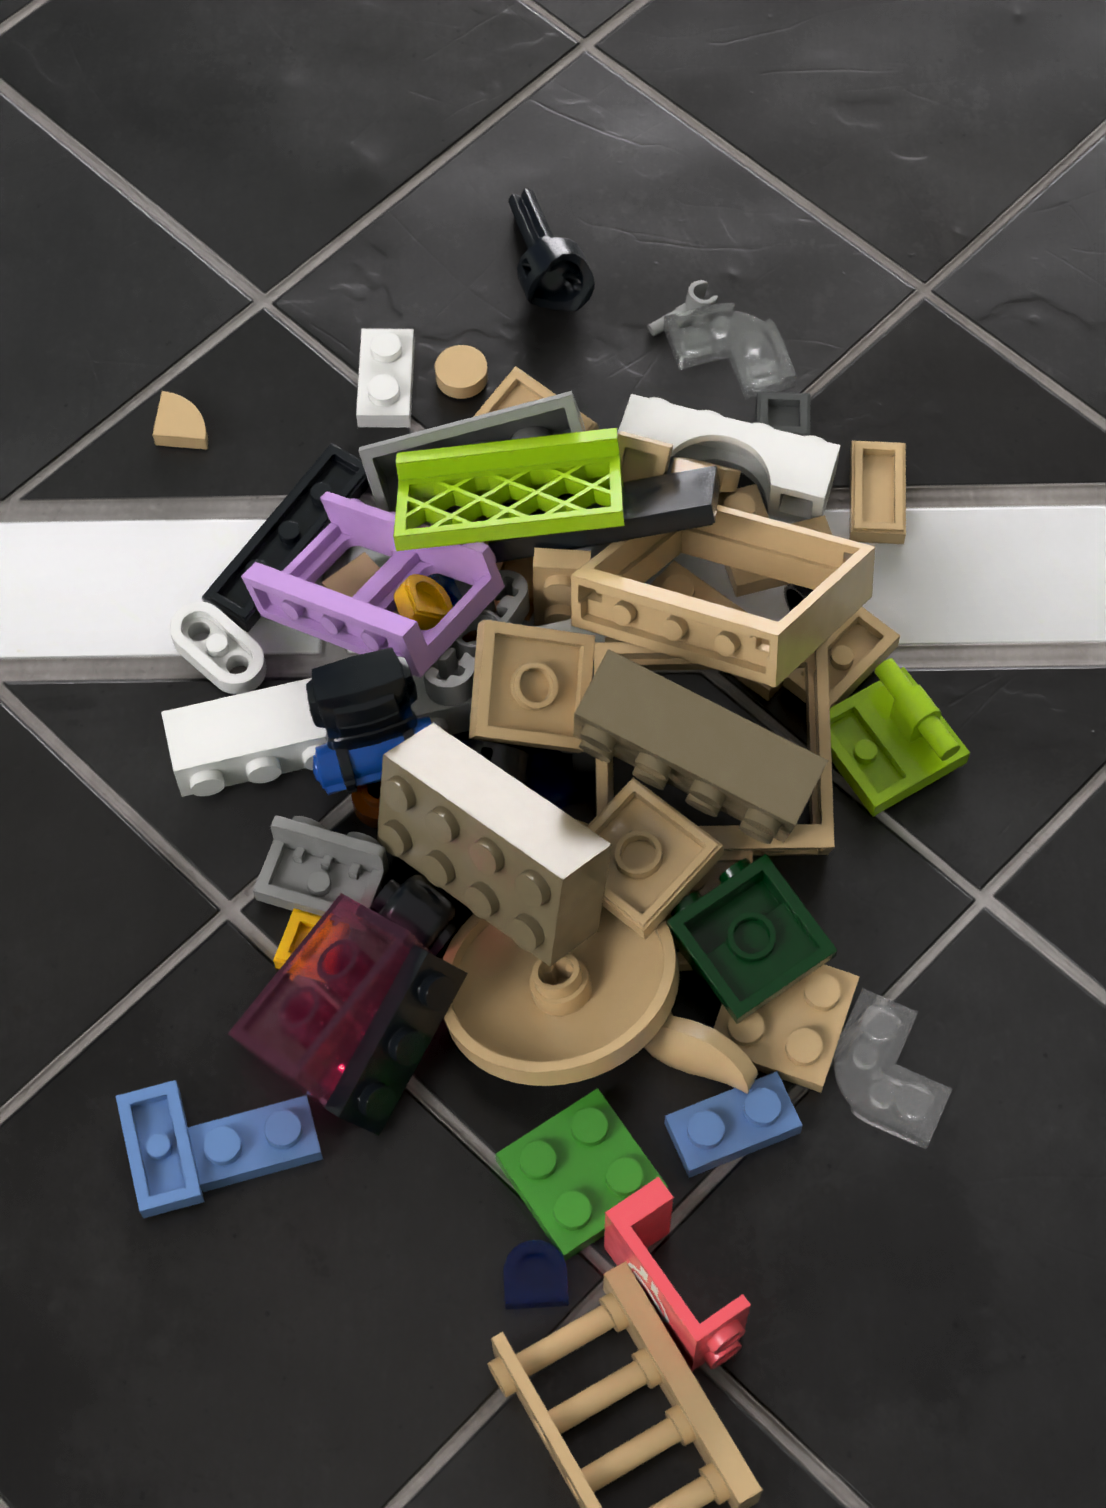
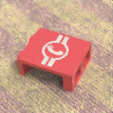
[604,1177,751,1371]

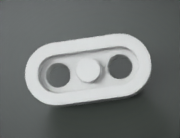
[170,602,267,695]

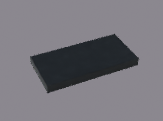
[488,465,720,563]

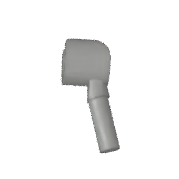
[647,280,718,336]

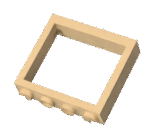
[571,505,875,688]
[593,637,835,856]

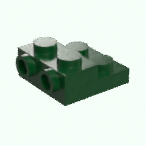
[667,854,838,1024]

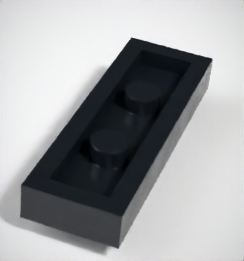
[324,944,468,1136]

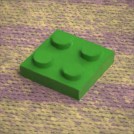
[495,1088,668,1262]

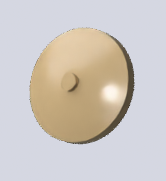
[443,906,679,1086]

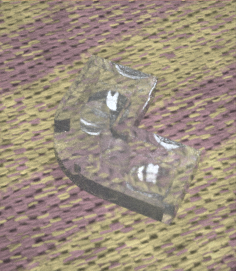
[664,303,797,399]
[832,988,952,1150]

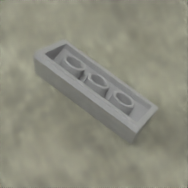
[359,391,586,526]

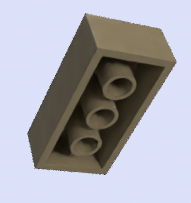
[573,649,829,844]
[377,723,612,967]

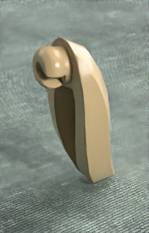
[643,1011,758,1094]

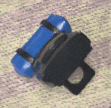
[306,647,436,795]

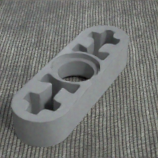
[423,570,530,706]

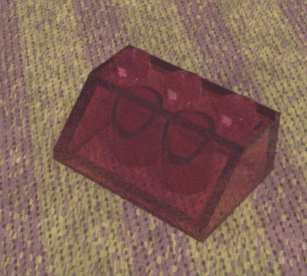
[228,893,431,1114]

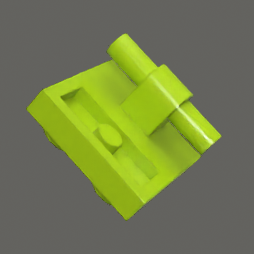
[830,658,970,817]

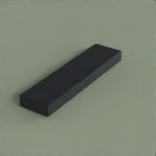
[202,443,370,632]

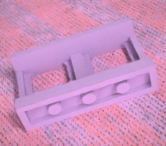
[241,491,505,678]

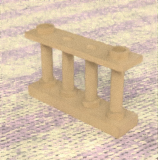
[487,1261,763,1508]

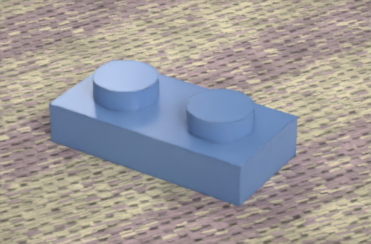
[664,1071,803,1178]
[116,1080,204,1219]
[187,1095,323,1192]

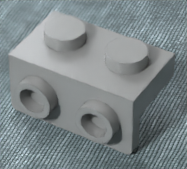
[253,816,389,932]

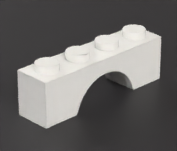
[618,394,840,522]

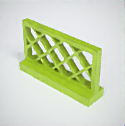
[393,428,625,551]

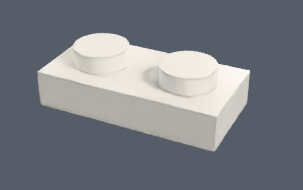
[356,329,415,428]

